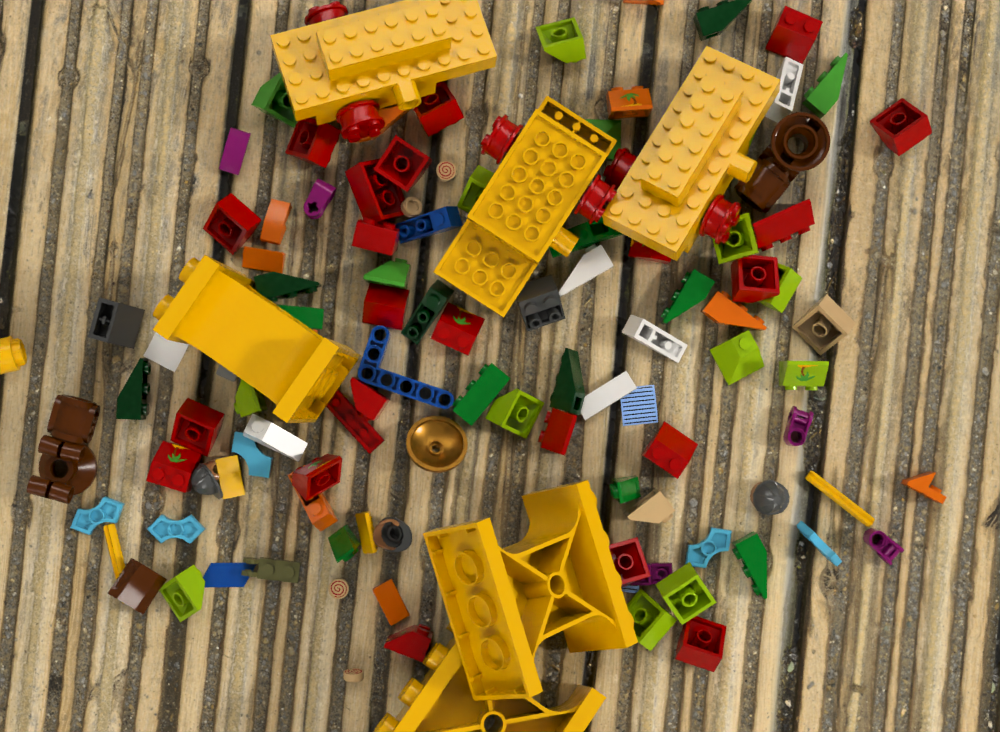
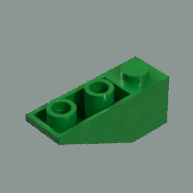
[661,269,715,325]
[609,475,641,504]
[328,524,361,563]
[732,531,767,600]

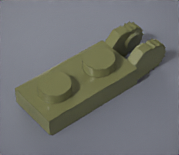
[241,557,301,583]

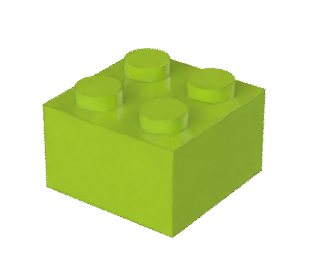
[655,562,717,625]

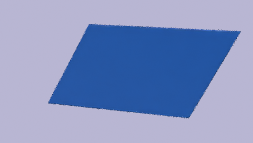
[203,563,257,588]

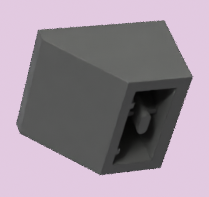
[516,274,566,332]
[88,298,145,349]

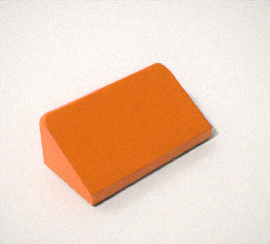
[242,246,286,274]
[372,578,410,626]

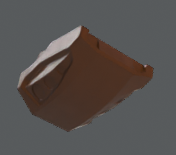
[108,558,167,614]

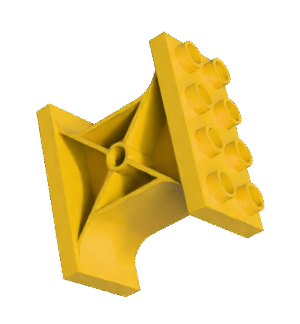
[153,255,361,423]
[423,480,638,701]
[373,622,606,732]

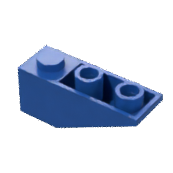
[395,206,463,244]

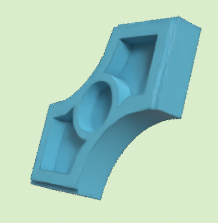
[231,431,273,478]
[70,496,125,535]
[147,514,206,544]
[796,521,842,566]
[685,527,732,568]

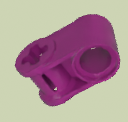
[303,178,337,220]
[783,406,814,446]
[863,528,904,566]

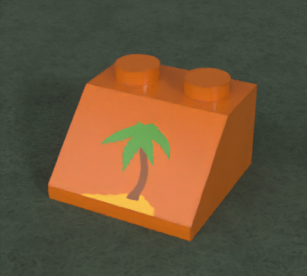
[606,86,653,119]

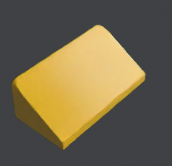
[215,455,245,499]
[355,511,378,554]

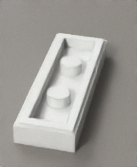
[581,371,637,421]

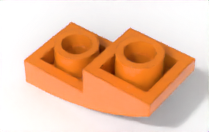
[260,199,292,245]

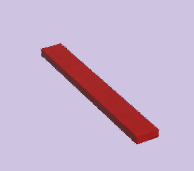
[326,389,385,454]

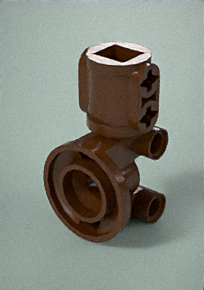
[734,112,830,214]
[27,394,100,504]

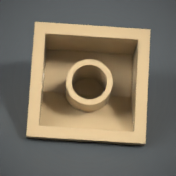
[792,294,855,356]
[624,488,675,523]

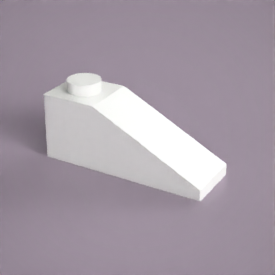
[765,57,804,123]
[559,244,614,297]
[622,315,688,363]
[243,414,308,462]

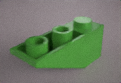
[802,53,848,119]

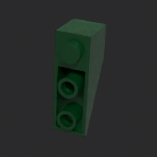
[693,0,753,41]
[254,272,322,303]
[401,280,454,345]
[549,348,585,415]
[116,358,151,420]

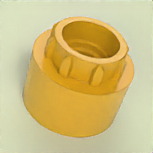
[0,336,27,375]

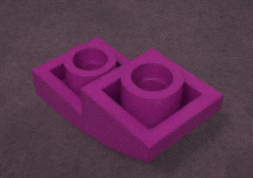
[219,127,251,175]
[631,562,673,586]

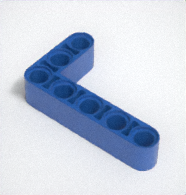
[358,325,454,409]

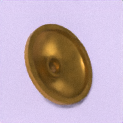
[406,416,468,473]

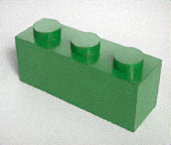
[453,363,511,426]

